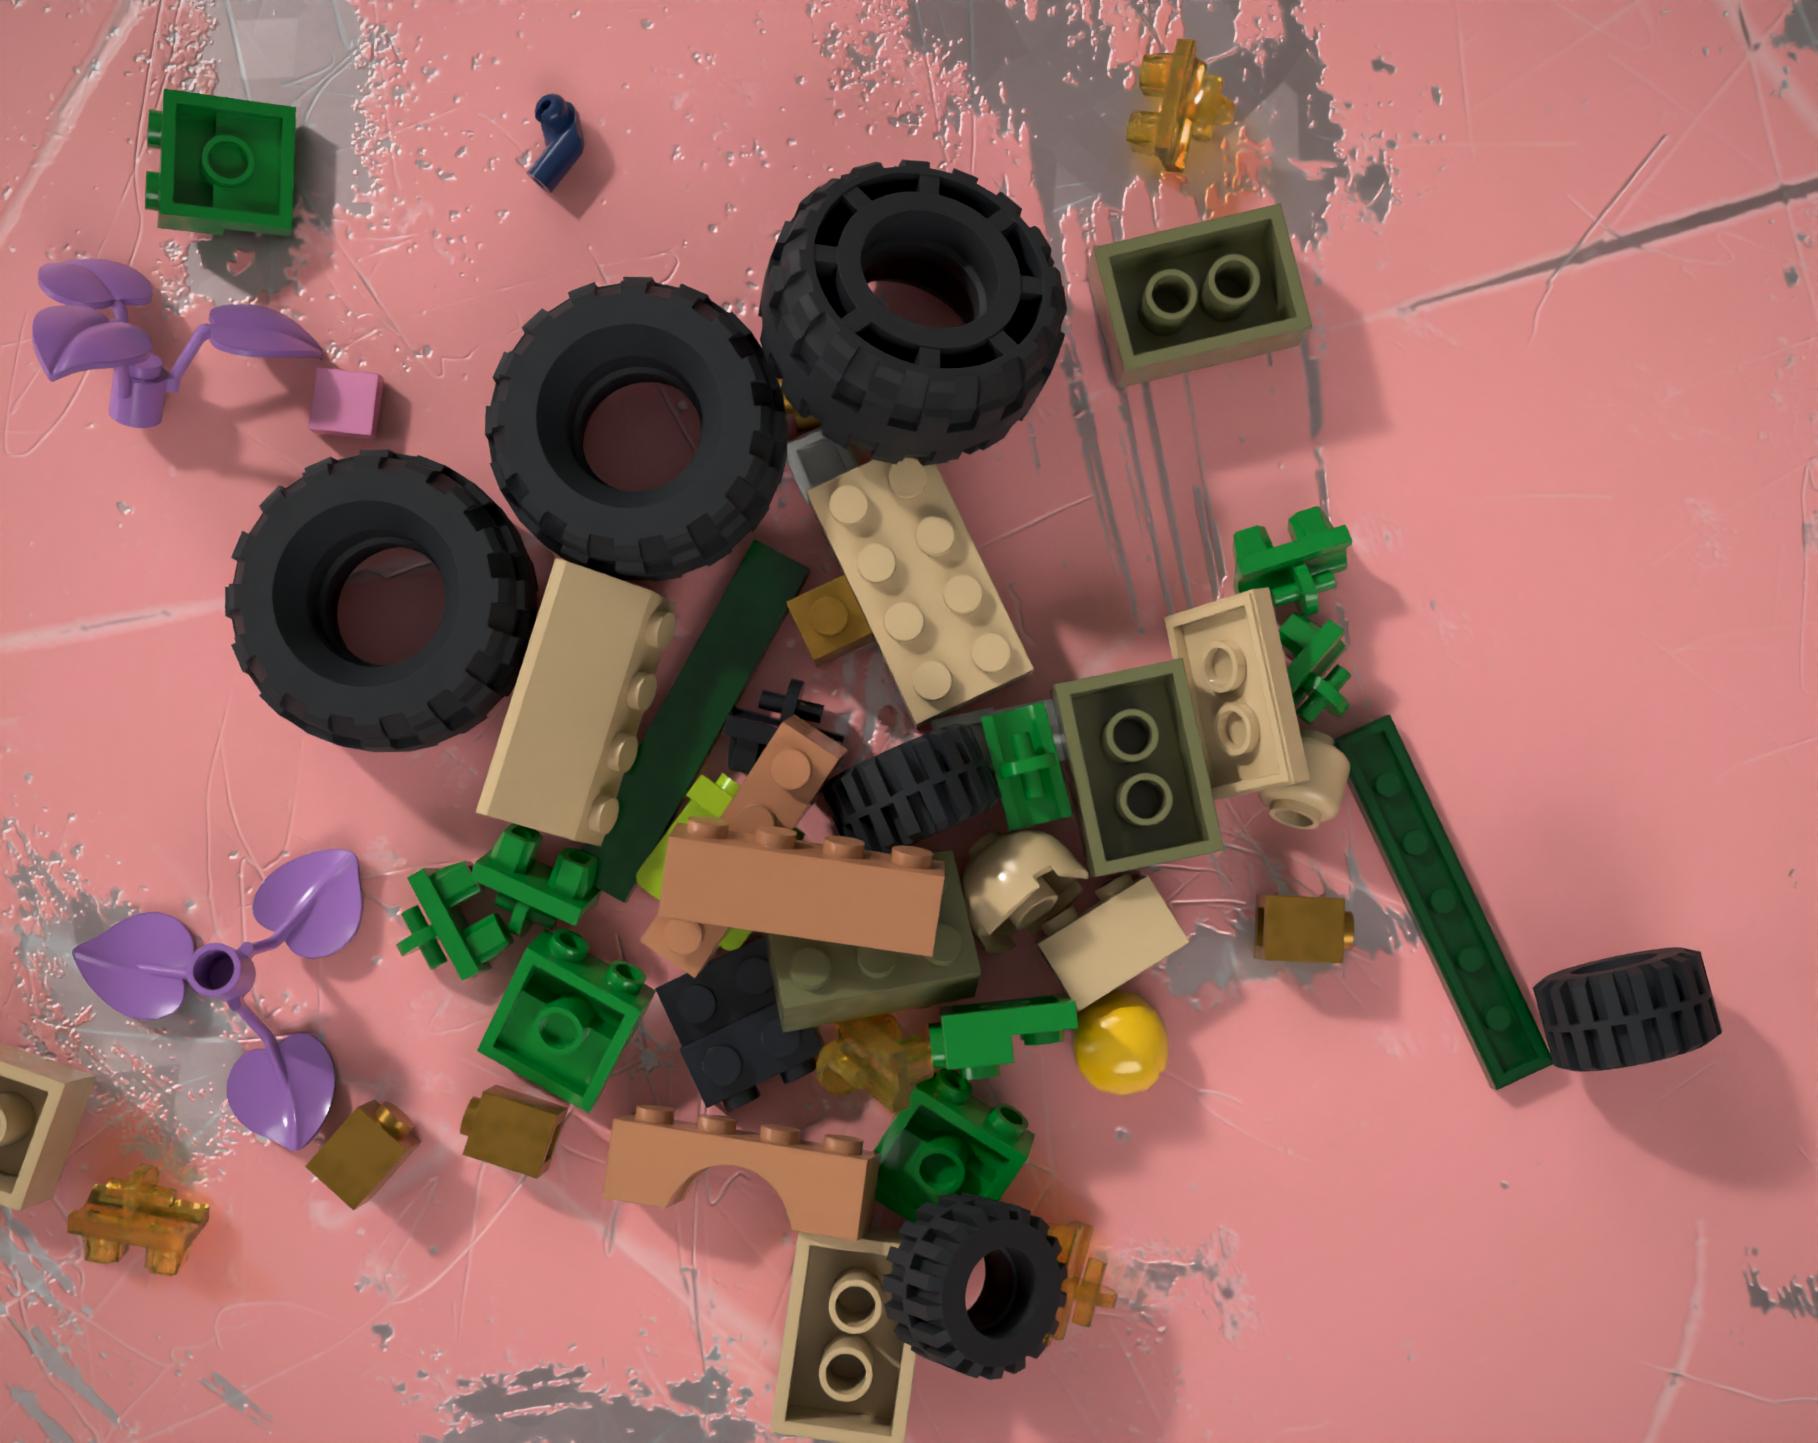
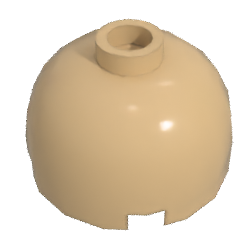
[960,829,1089,954]

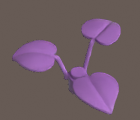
[32,258,323,428]
[72,849,363,1151]

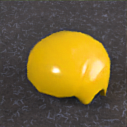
[1072,989,1169,1096]

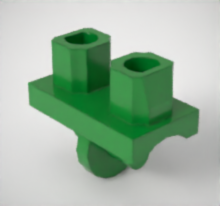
[1232,506,1352,617]
[1278,612,1351,724]
[980,702,1073,831]
[470,823,602,937]
[396,861,514,981]

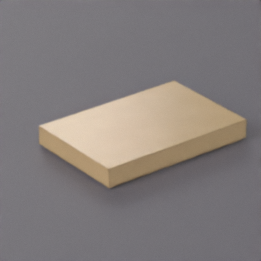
[1164,587,1310,800]

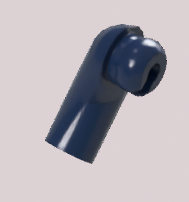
[526,93,585,193]

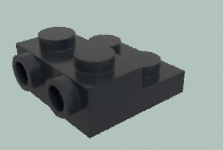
[655,936,827,1113]

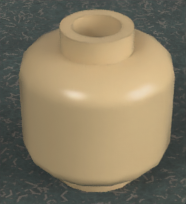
[1259,730,1350,829]

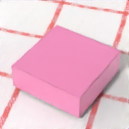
[308,367,384,440]

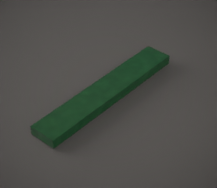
[581,539,811,903]
[1333,714,1553,1090]

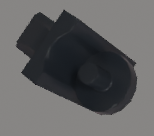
[723,678,845,774]

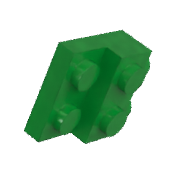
[145,89,296,236]
[477,929,657,1113]
[928,993,1078,1080]
[873,1066,1035,1223]

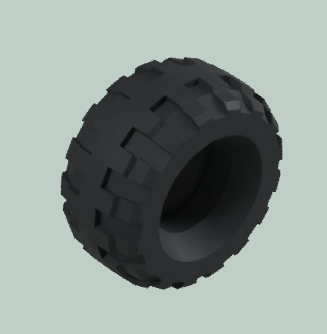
[758,159,1067,466]
[485,277,788,582]
[225,450,539,752]

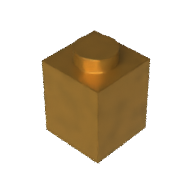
[786,574,873,668]
[1254,894,1354,964]
[460,1085,568,1179]
[305,1099,422,1211]

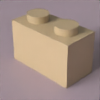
[1034,871,1189,1011]

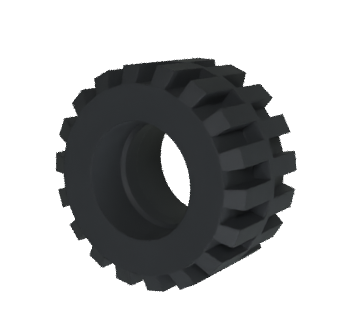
[821,724,1002,854]
[1533,947,1722,1072]
[882,1192,1068,1380]

